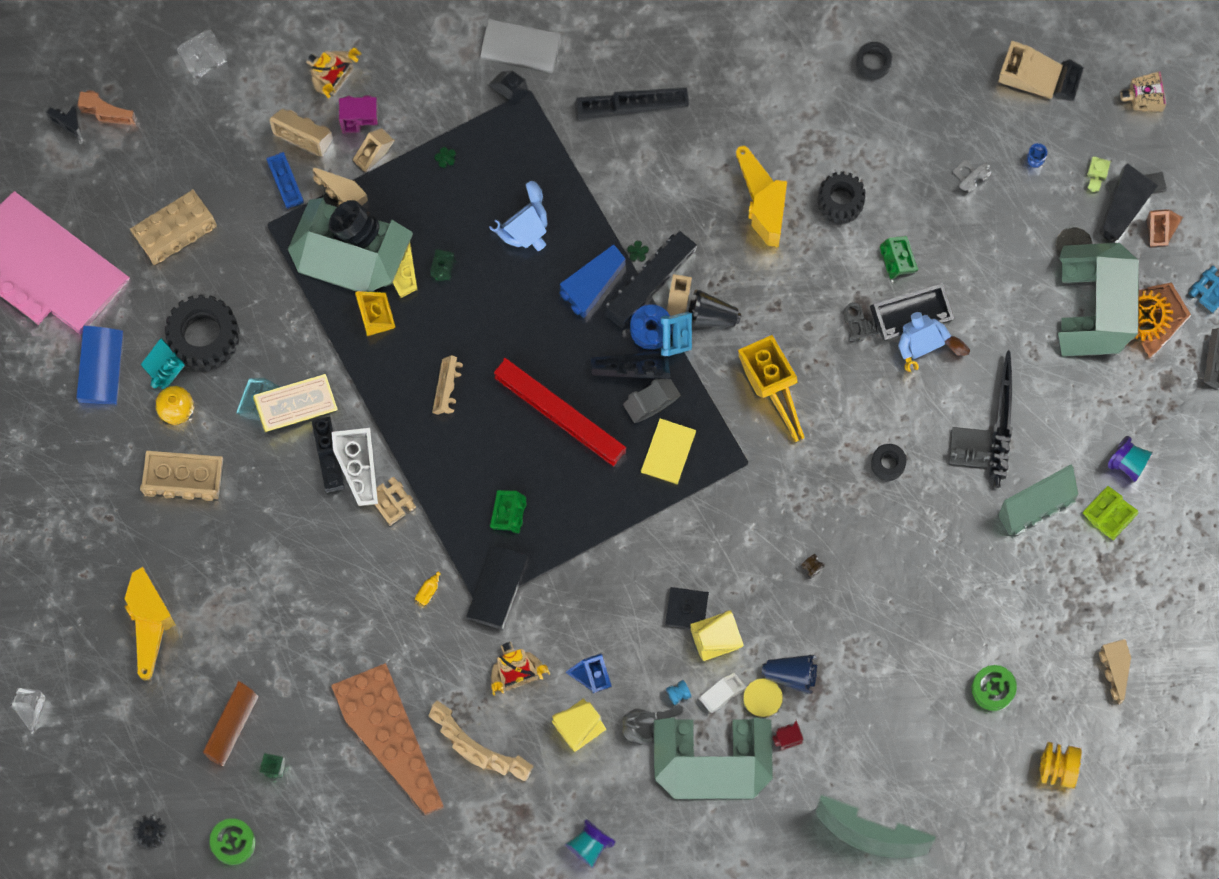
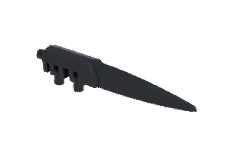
[989,349,1013,488]

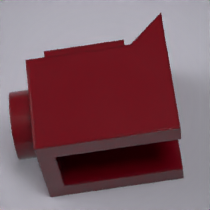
[772,720,804,751]

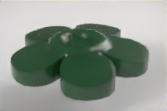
[435,147,456,168]
[627,241,649,262]

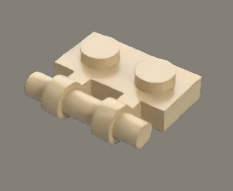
[374,477,416,526]

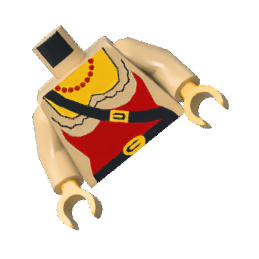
[306,48,362,98]
[491,642,550,695]

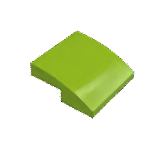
[1083,486,1139,541]

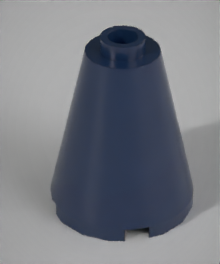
[762,655,817,694]

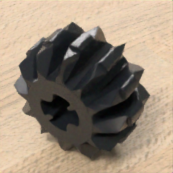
[133,815,167,849]

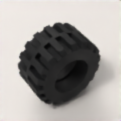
[817,171,866,223]

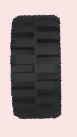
[165,294,240,371]

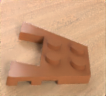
[1139,282,1191,359]

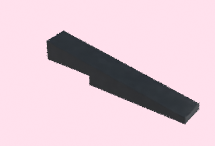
[574,87,689,120]

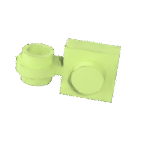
[1087,157,1111,192]

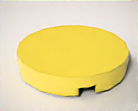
[743,679,783,718]

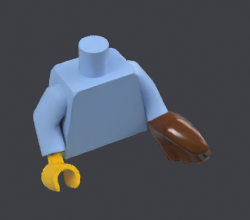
[898,312,970,372]

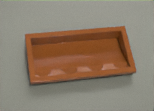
[203,681,259,767]

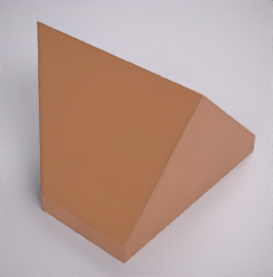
[1146,209,1183,247]

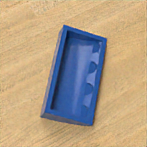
[77,326,123,404]

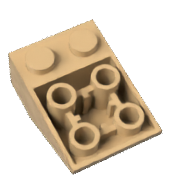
[998,41,1063,99]

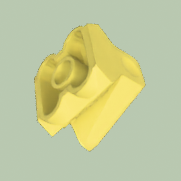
[690,610,743,661]
[552,698,606,752]

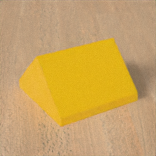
[356,291,395,336]

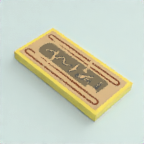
[253,374,338,432]

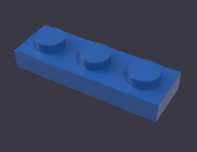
[266,152,304,209]

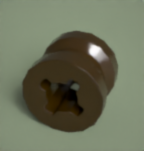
[801,554,825,578]

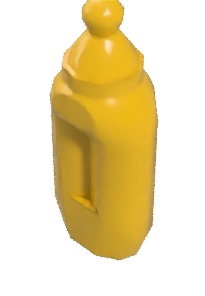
[415,572,441,606]

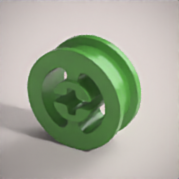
[972,665,1017,711]
[210,819,255,865]

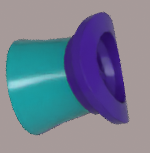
[1108,436,1153,482]
[565,818,616,869]

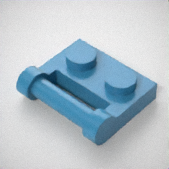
[661,312,692,356]

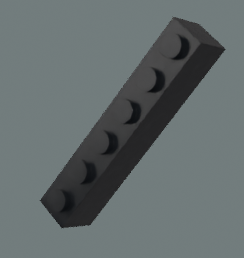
[605,231,697,329]

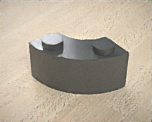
[623,379,681,423]

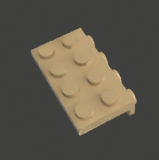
[130,190,217,265]
[140,451,223,501]

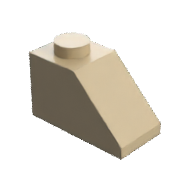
[352,128,395,172]

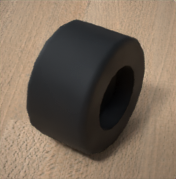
[871,443,907,481]

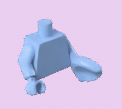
[490,181,547,251]

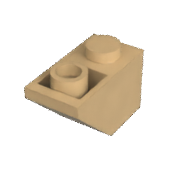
[667,274,692,316]

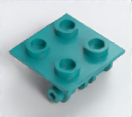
[141,338,185,390]

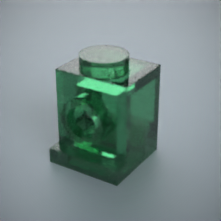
[430,249,455,281]
[259,753,286,778]

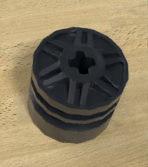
[329,200,380,249]

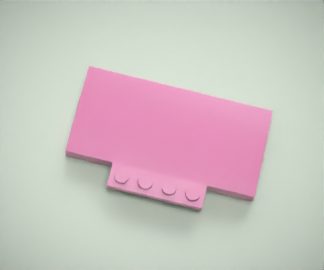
[0,191,130,335]

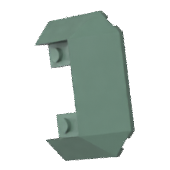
[288,198,413,292]
[1058,242,1139,356]
[654,717,773,799]

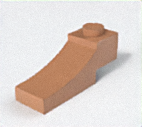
[78,90,136,125]

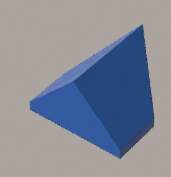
[565,653,612,693]

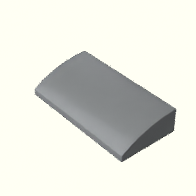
[481,19,561,73]

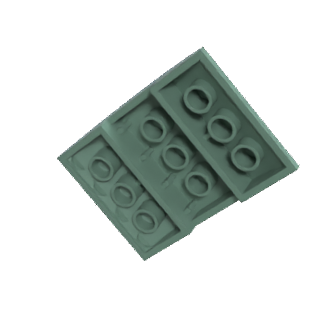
[815,795,936,858]

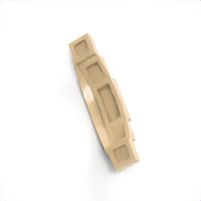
[429,701,534,782]

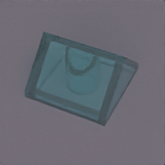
[236,378,280,421]

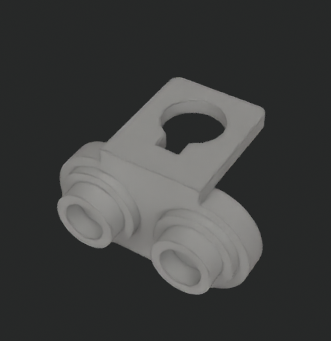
[953,160,991,192]

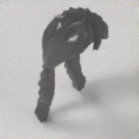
[622,705,683,744]

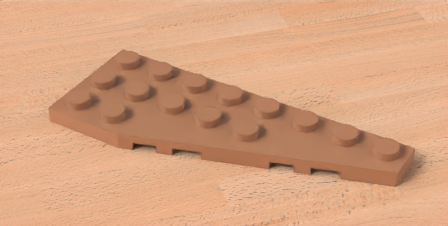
[331,663,444,815]

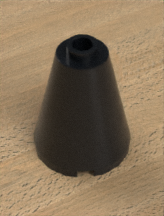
[688,289,741,327]

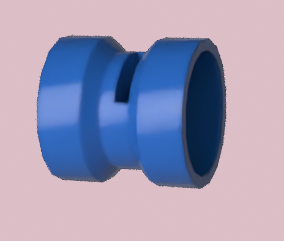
[1027,143,1047,168]

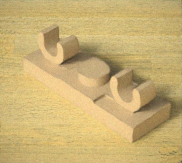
[432,355,463,415]

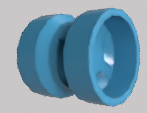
[666,680,692,706]

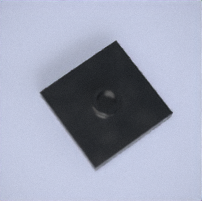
[665,587,709,629]

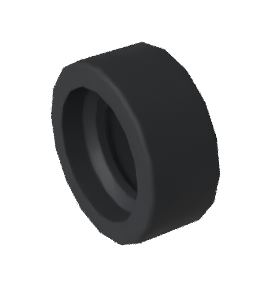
[856,42,892,79]

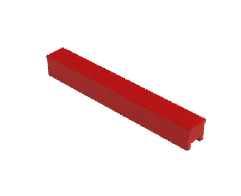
[494,358,626,467]

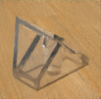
[10,688,46,734]

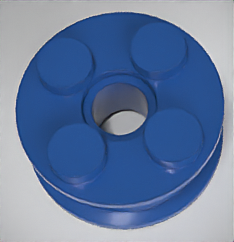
[630,305,672,350]

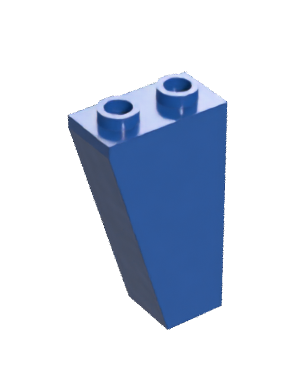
[559,245,625,318]

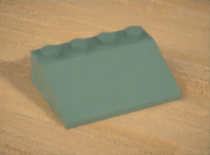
[998,464,1078,535]

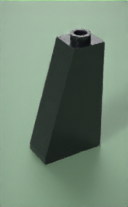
[1100,163,1158,242]

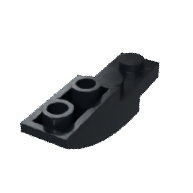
[311,416,345,493]

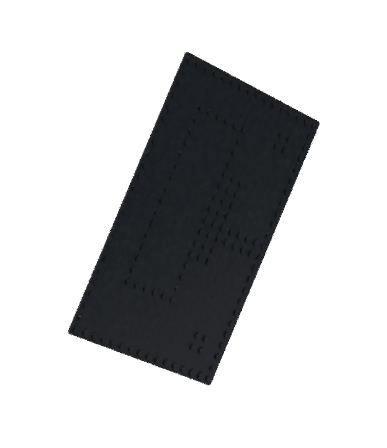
[267,90,748,598]

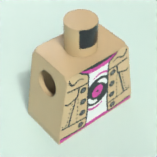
[1120,72,1166,112]

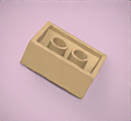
[270,109,333,157]

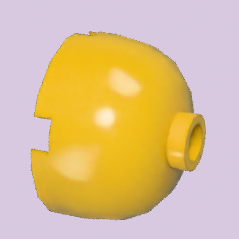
[156,386,194,425]

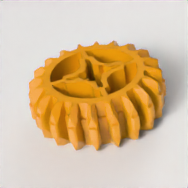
[1135,290,1174,341]

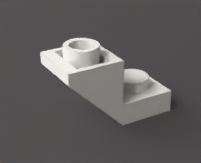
[699,673,746,713]

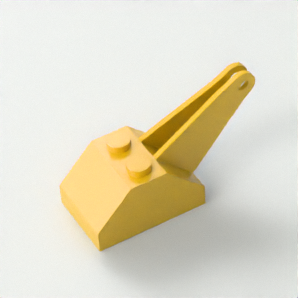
[736,146,787,247]
[738,335,805,442]
[124,567,176,680]

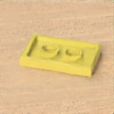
[641,419,696,485]

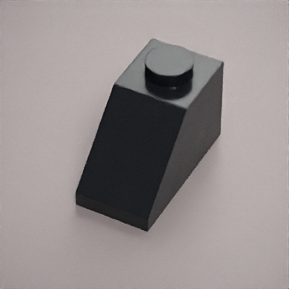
[489,70,529,105]

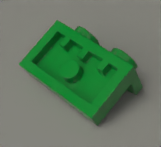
[880,236,918,279]
[490,490,526,533]

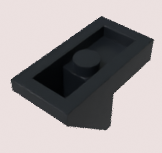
[46,105,81,138]

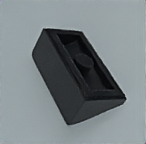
[1053,59,1084,100]

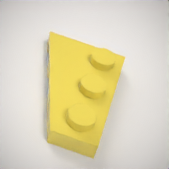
[393,242,417,298]

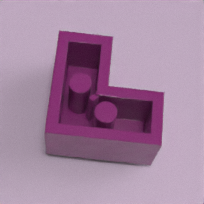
[339,95,378,133]

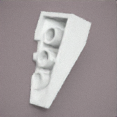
[332,428,378,506]

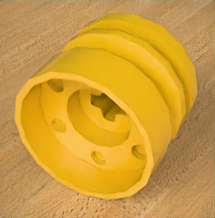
[1040,742,1082,789]

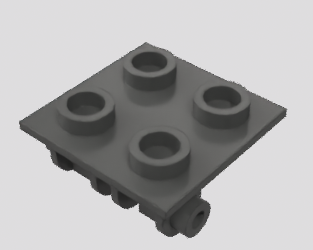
[950,427,991,468]

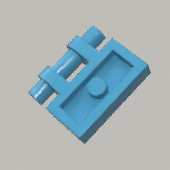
[1188,266,1219,313]

